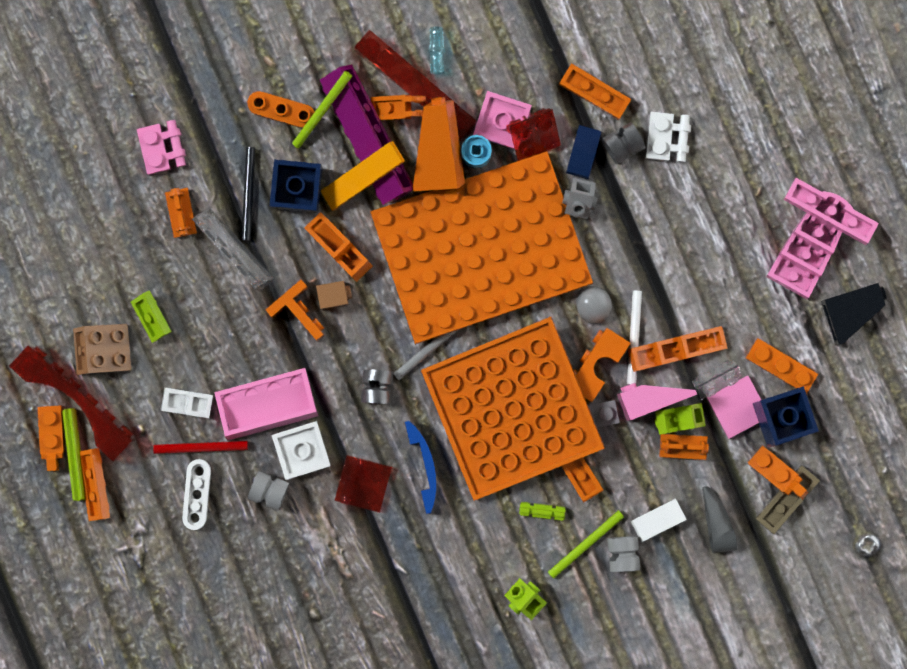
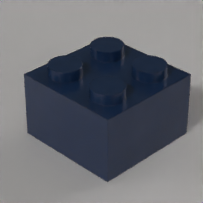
[269,159,323,213]
[752,386,819,448]

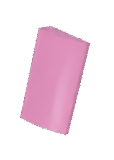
[214,368,318,441]

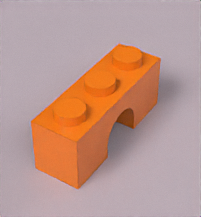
[574,328,631,402]

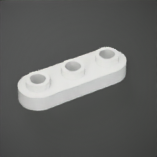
[182,459,211,530]

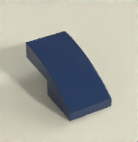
[566,125,602,179]

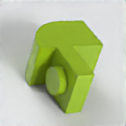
[655,403,706,435]

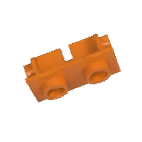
[165,188,197,238]
[659,434,709,460]

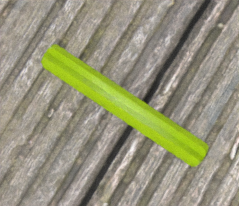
[62,408,85,501]

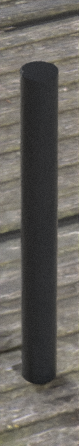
[242,147,255,241]

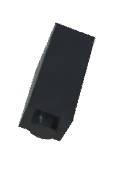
[821,283,887,346]

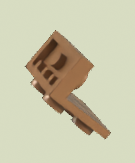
[73,324,131,375]

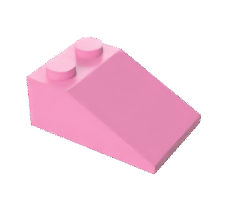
[617,383,697,421]

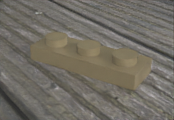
[755,465,820,534]

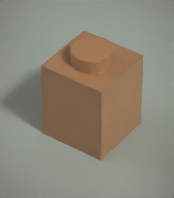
[316,281,352,310]

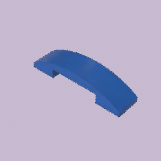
[405,421,436,514]

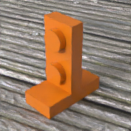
[266,280,325,341]

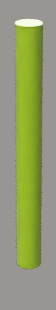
[292,71,352,148]
[548,510,624,579]

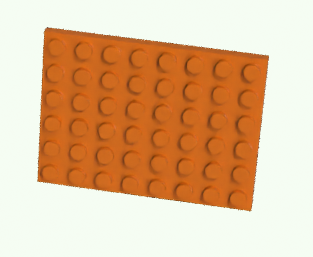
[370,151,593,345]

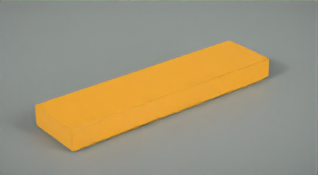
[321,141,405,211]

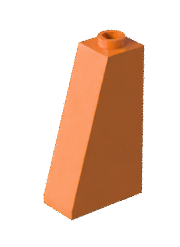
[413,97,465,191]

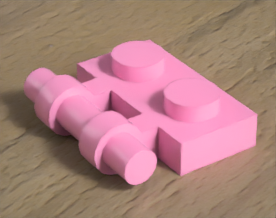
[137,120,186,175]

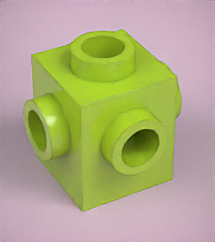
[504,578,547,620]

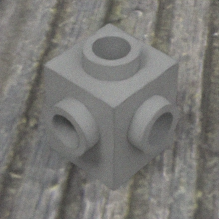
[562,178,597,219]

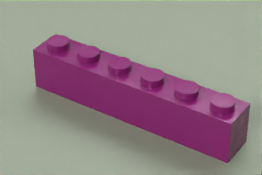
[320,64,413,205]

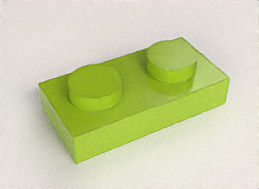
[131,290,171,343]

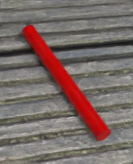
[153,441,248,454]

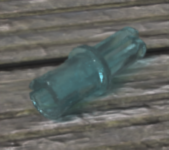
[428,26,446,74]

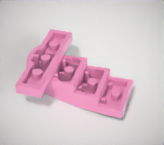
[766,178,879,299]

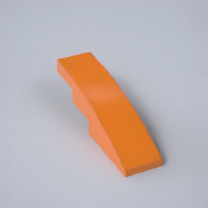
[628,326,728,372]

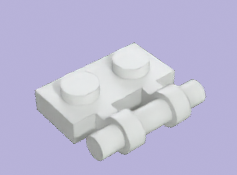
[645,112,691,162]

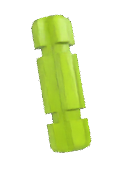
[519,502,566,520]

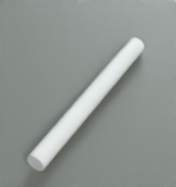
[627,291,642,384]

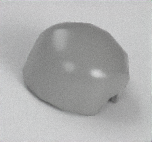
[576,286,612,324]

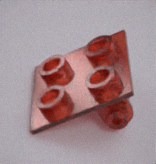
[506,108,561,161]
[334,455,392,513]

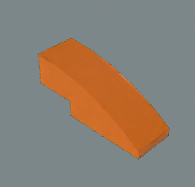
[304,212,373,282]

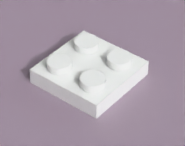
[272,421,331,480]

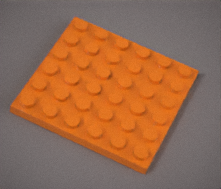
[421,316,605,501]

